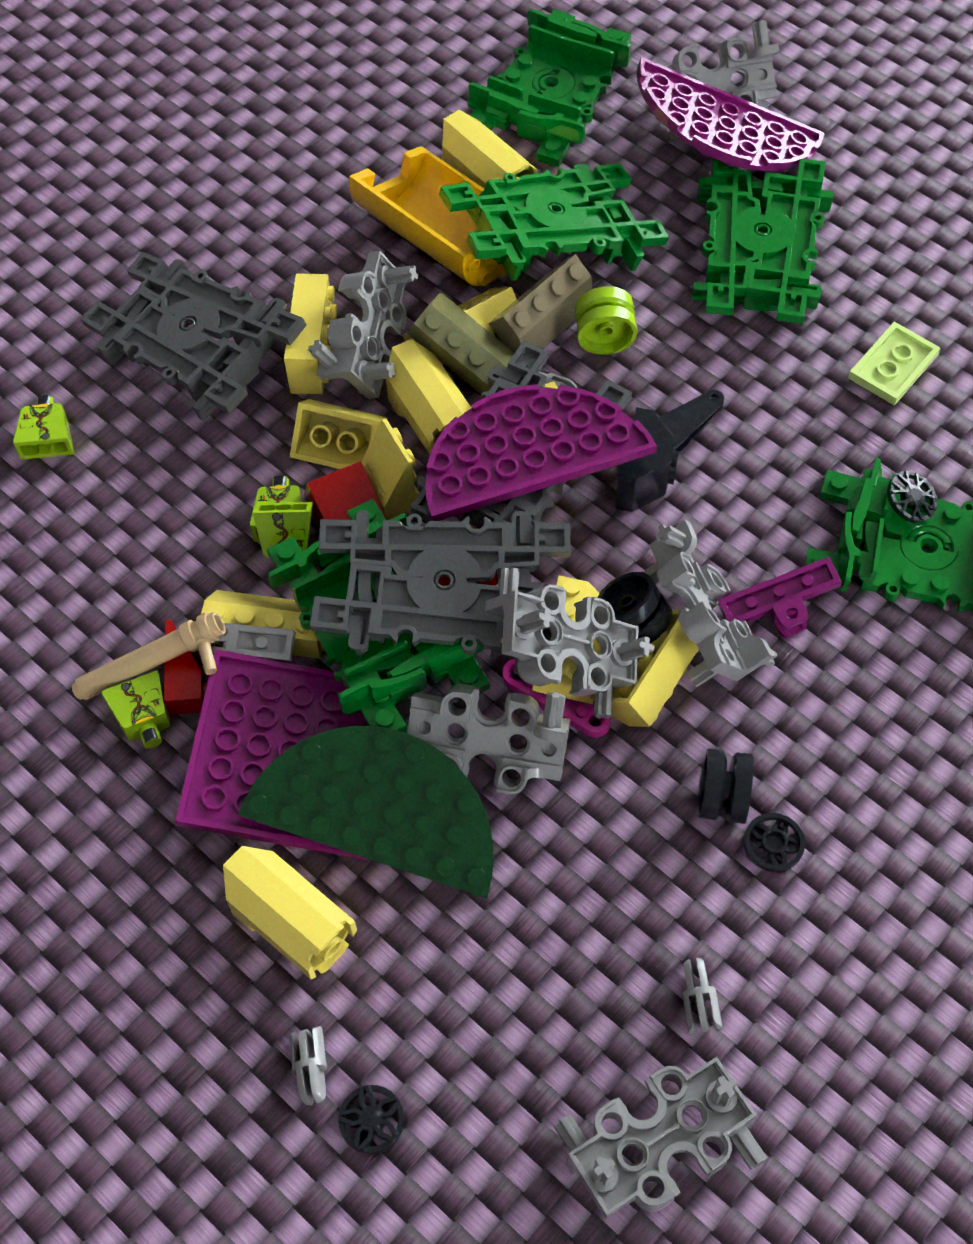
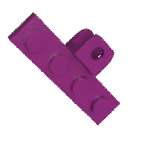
[718,557,842,638]

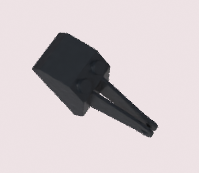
[615,390,724,512]

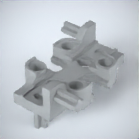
[665,20,780,140]
[308,250,418,399]
[643,520,777,687]
[485,568,654,718]
[407,684,571,794]
[553,1057,768,1218]

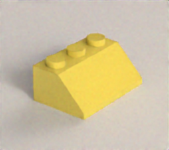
[290,399,388,469]

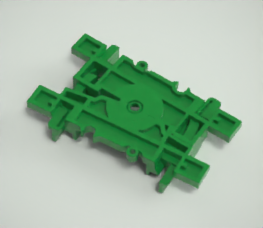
[467,8,631,168]
[691,158,834,324]
[439,163,669,281]
[805,458,973,612]

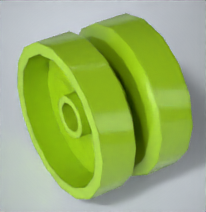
[574,286,638,355]

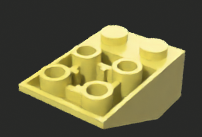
[361,419,418,520]

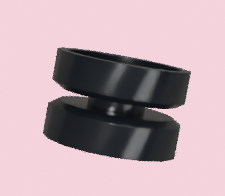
[597,572,673,643]
[698,748,754,824]

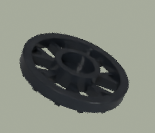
[887,471,937,523]

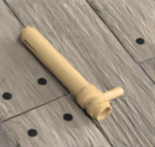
[72,612,226,700]

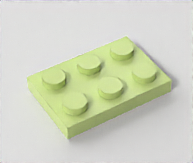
[848,322,941,406]

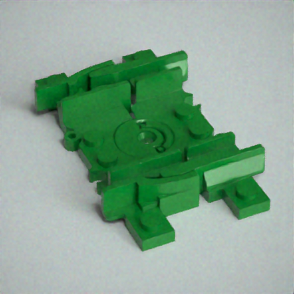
[267,499,490,732]

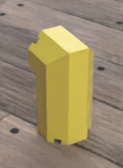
[442,110,537,188]
[386,339,471,455]
[223,846,357,980]

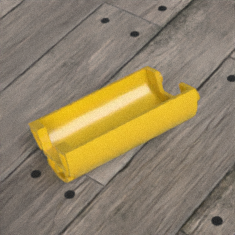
[349,146,507,286]

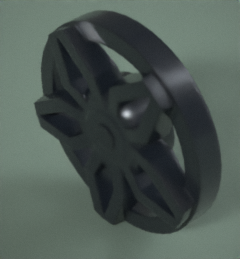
[744,813,805,873]
[338,1085,405,1154]

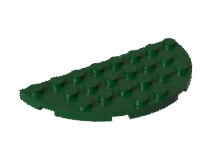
[238,726,493,898]

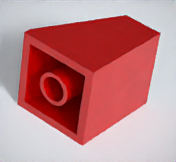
[304,461,387,526]

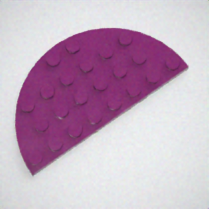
[637,57,824,171]
[425,385,657,521]

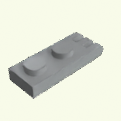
[211,623,296,663]

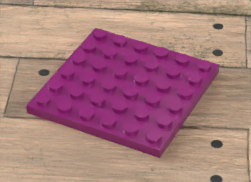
[175,649,368,860]

